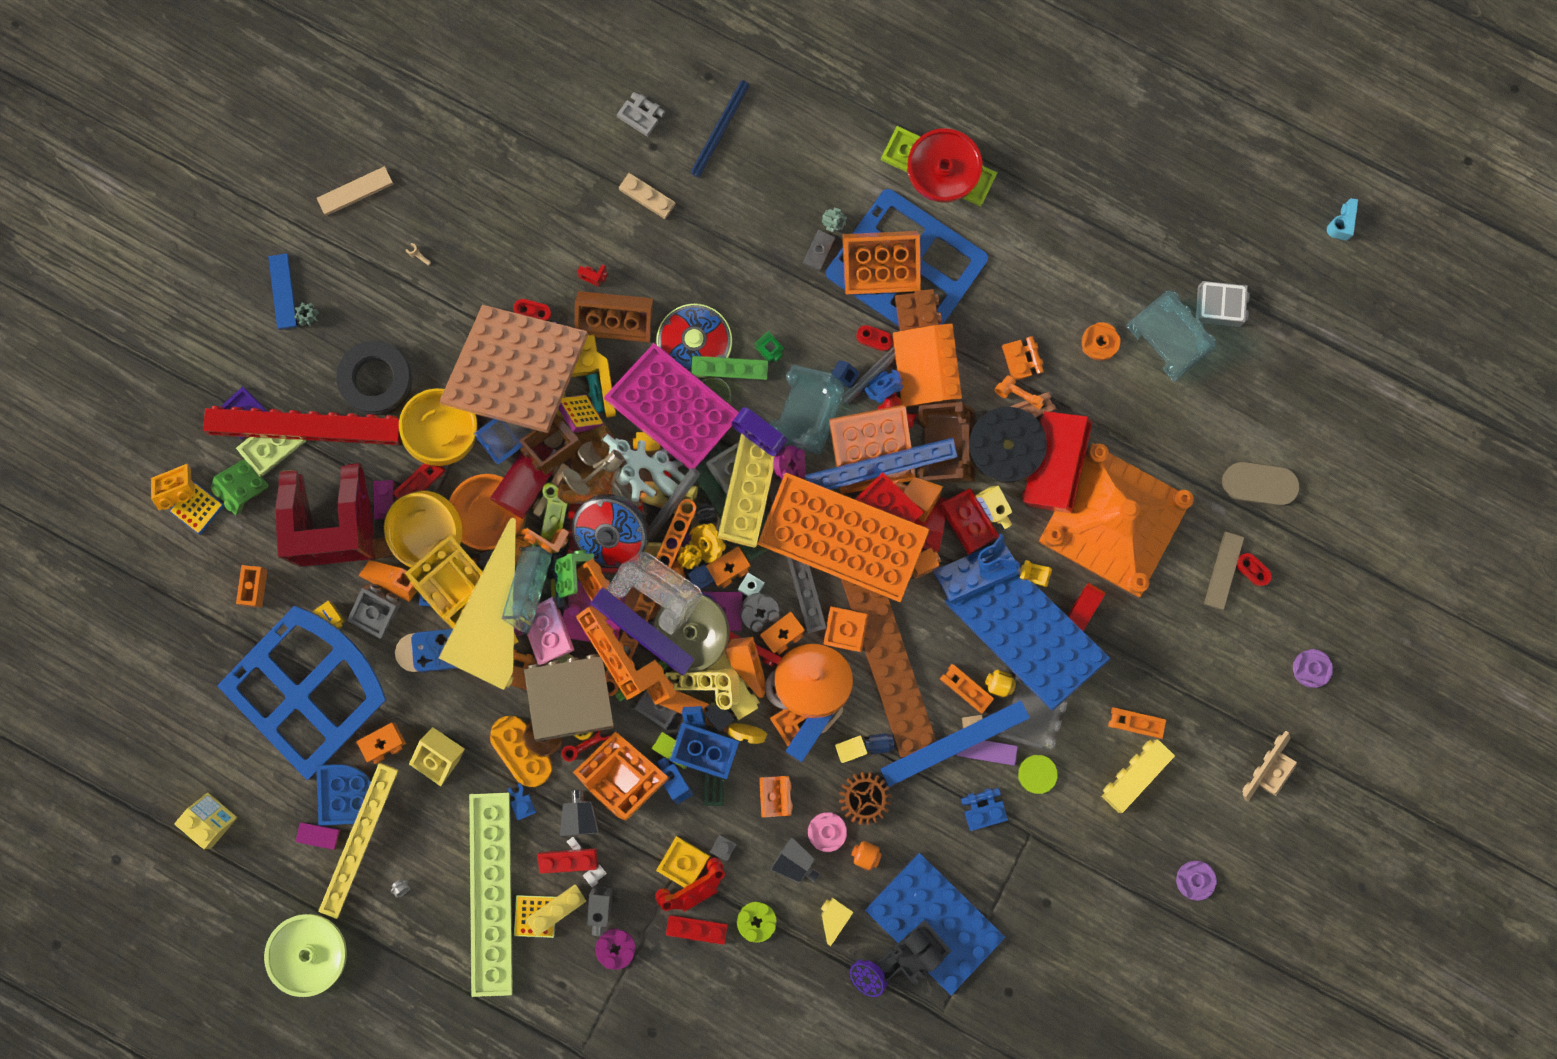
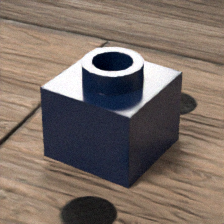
[830,360,860,388]

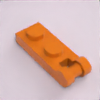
[940,664,994,714]
[1108,708,1166,739]

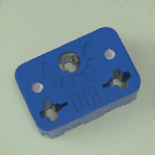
[411,629,458,673]

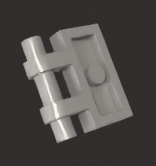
[617,92,665,137]

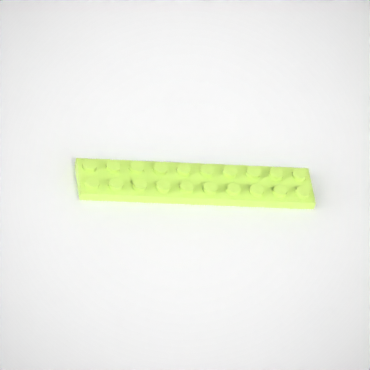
[469,793,513,997]

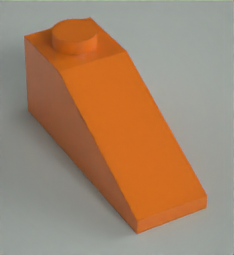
[725,637,766,698]

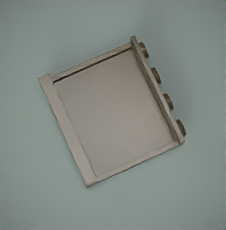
[524,654,614,742]

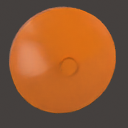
[775,644,853,718]

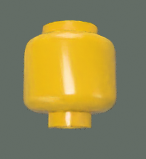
[986,669,1016,697]

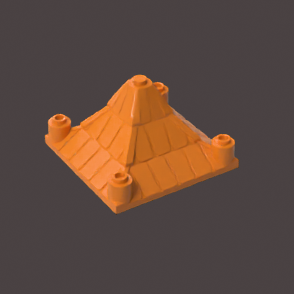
[1038,443,1194,598]

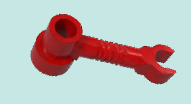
[562,730,610,762]

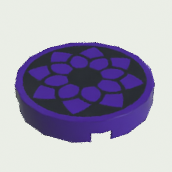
[850,959,887,997]

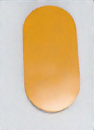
[490,716,552,787]

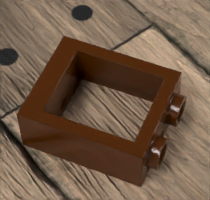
[519,414,581,475]

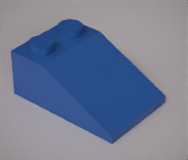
[669,723,739,779]

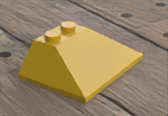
[405,534,482,629]

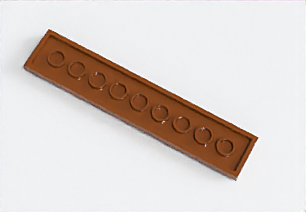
[841,579,936,758]

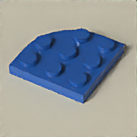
[316,764,380,825]

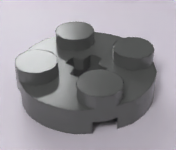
[740,593,780,632]

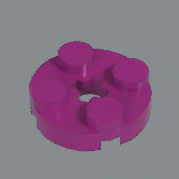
[773,445,806,482]
[595,928,636,970]

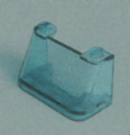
[769,365,844,454]

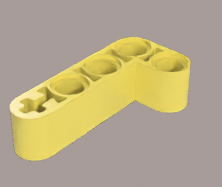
[664,669,740,710]

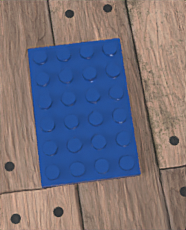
[865,853,1005,995]

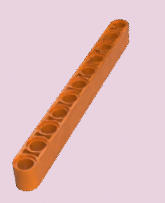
[605,499,696,696]

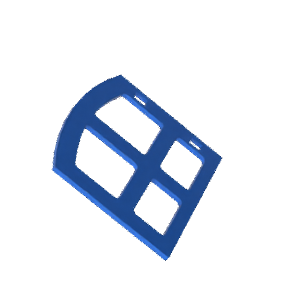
[217,606,387,780]

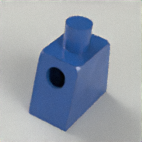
[656,758,694,805]

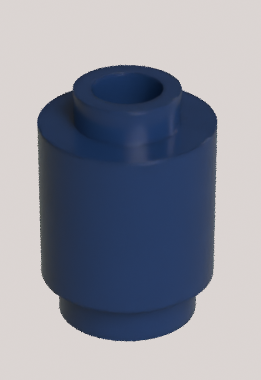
[865,733,894,755]

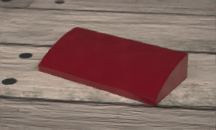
[490,443,557,519]

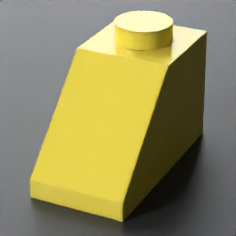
[821,897,853,946]

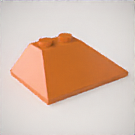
[573,731,669,820]

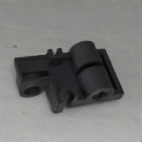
[876,920,952,985]

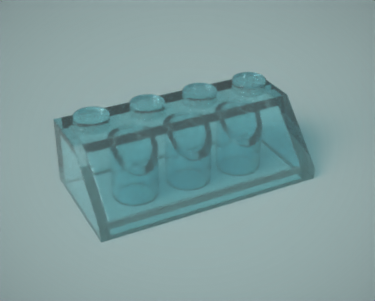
[501,547,552,634]

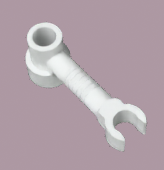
[567,837,607,888]

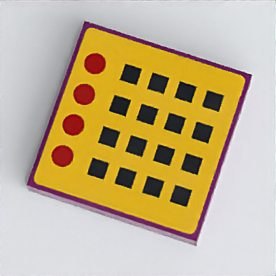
[558,395,604,432]

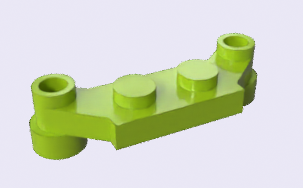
[532,483,567,556]

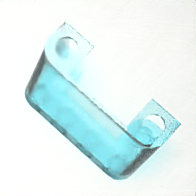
[1126,290,1216,382]

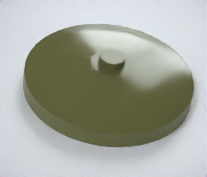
[654,593,729,672]

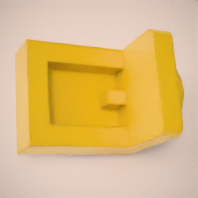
[1020,560,1052,587]

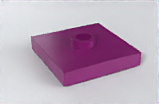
[704,592,742,631]

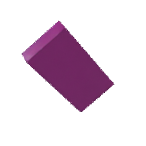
[295,822,340,850]

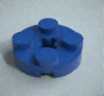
[865,370,903,403]

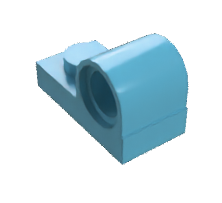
[1327,198,1358,241]

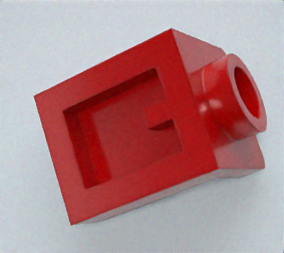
[577,264,608,287]

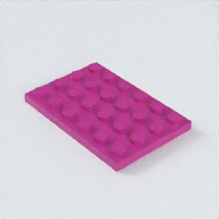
[604,343,739,469]

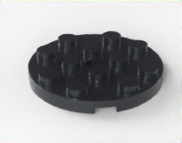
[969,407,1047,483]

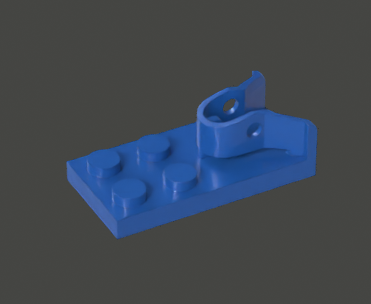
[934,534,1021,604]

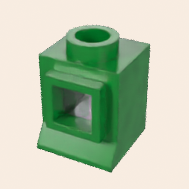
[755,331,784,364]

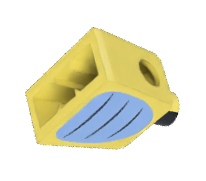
[975,486,1012,530]

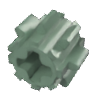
[822,207,847,232]
[294,302,319,327]

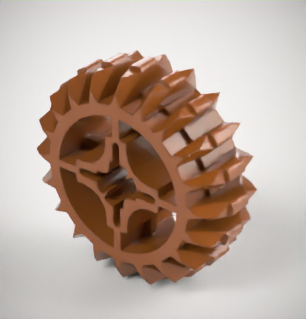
[839,772,892,825]

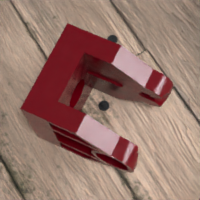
[275,463,375,567]

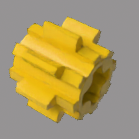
[677,544,701,569]

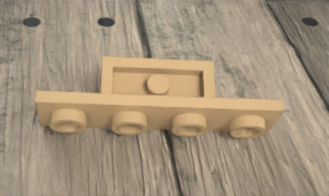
[1242,731,1297,802]

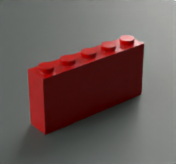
[1022,411,1093,513]

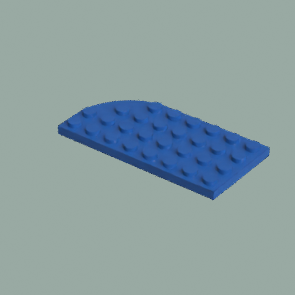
[945,575,1110,711]

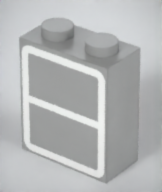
[1196,281,1250,327]

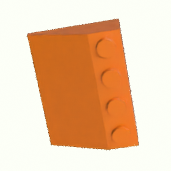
[843,231,921,294]
[893,324,962,407]

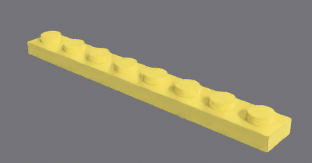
[318,763,399,919]

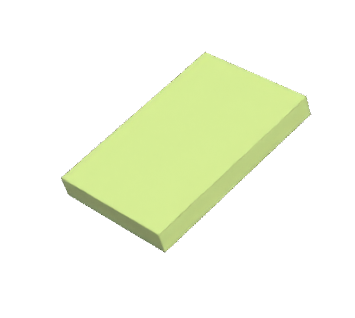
[236,437,306,477]

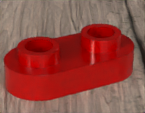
[513,299,551,321]
[856,325,893,352]
[1237,553,1272,586]

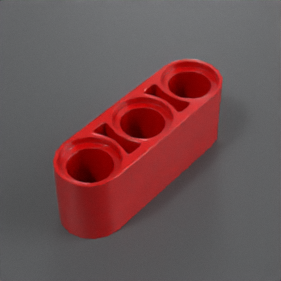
[1068,583,1105,631]

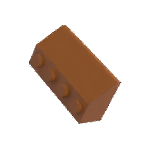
[575,291,653,342]

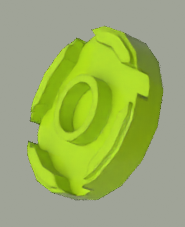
[1018,755,1057,794]

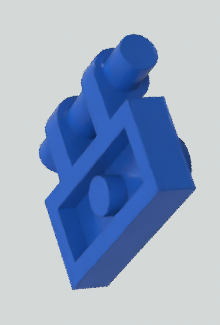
[961,788,1008,831]

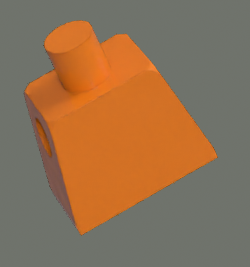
[896,477,943,523]

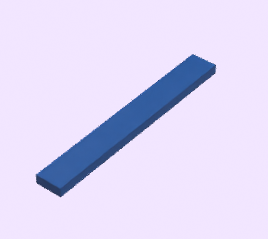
[804,438,957,490]
[881,701,1030,787]

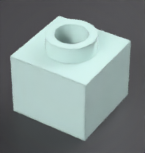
[738,573,765,596]

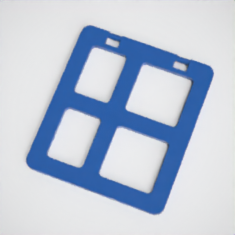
[826,189,988,326]

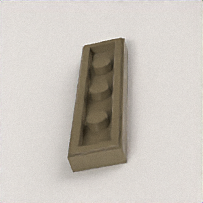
[1204,532,1244,610]

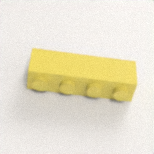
[707,652,760,721]
[1101,739,1175,813]

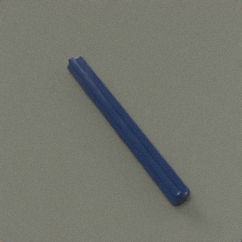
[691,80,749,178]

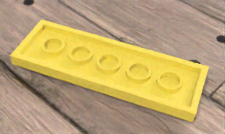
[717,434,775,548]

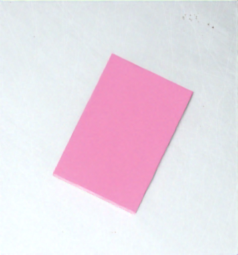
[521,597,574,667]

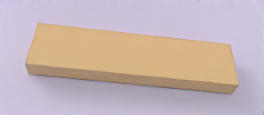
[317,166,394,216]

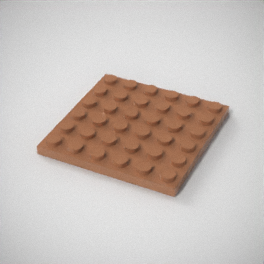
[440,305,588,433]

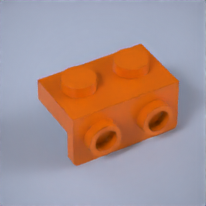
[759,776,793,817]

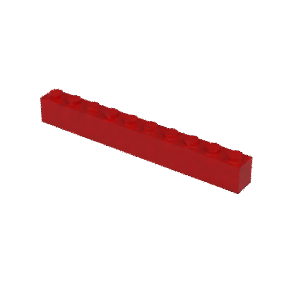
[203,406,401,446]

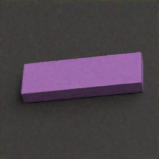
[956,741,1017,766]

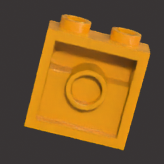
[151,464,195,510]

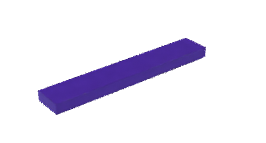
[590,588,694,676]

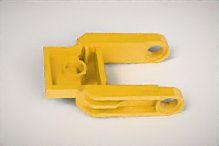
[557,335,616,424]

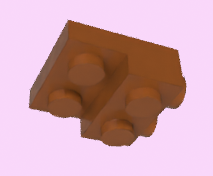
[895,289,941,331]

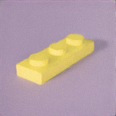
[525,884,586,936]

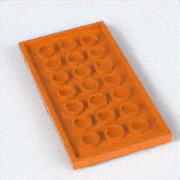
[757,472,930,602]

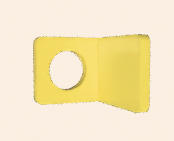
[835,735,867,763]

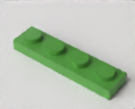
[691,356,768,380]

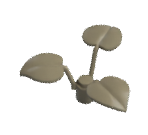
[562,441,642,507]

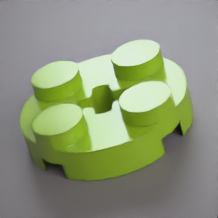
[737,901,777,942]

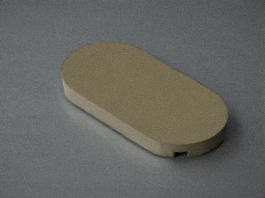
[1222,462,1299,506]

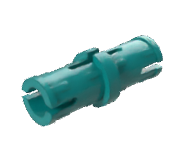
[587,374,605,414]

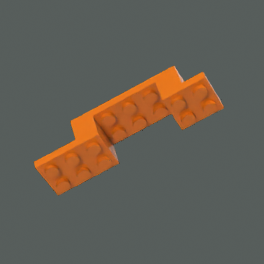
[576,559,676,705]

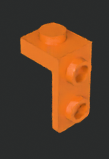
[520,528,569,554]

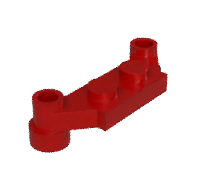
[655,858,725,912]

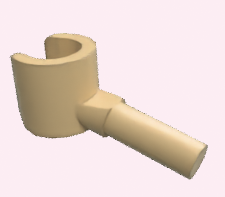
[406,243,431,266]

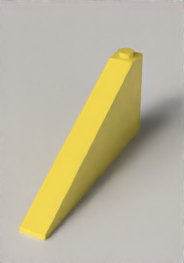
[439,518,516,690]

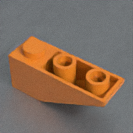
[359,560,417,602]

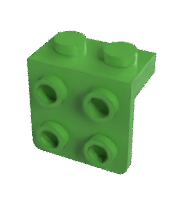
[211,460,268,516]
[555,550,594,598]

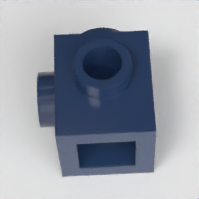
[687,564,715,592]

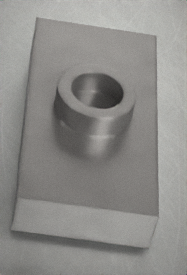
[803,230,835,272]

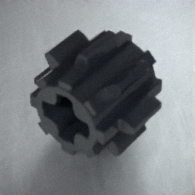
[695,503,718,525]

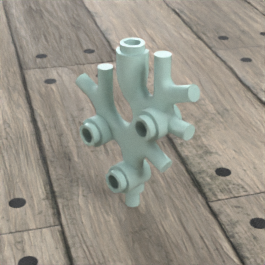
[603,434,685,502]

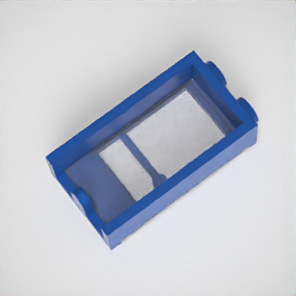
[473,419,534,464]

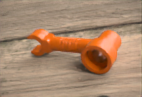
[994,375,1044,409]

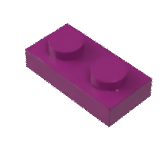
[374,480,395,520]

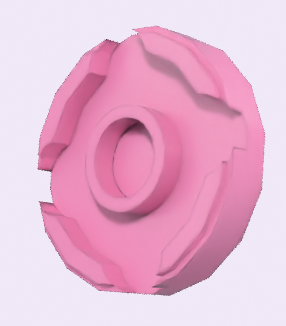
[808,812,847,852]

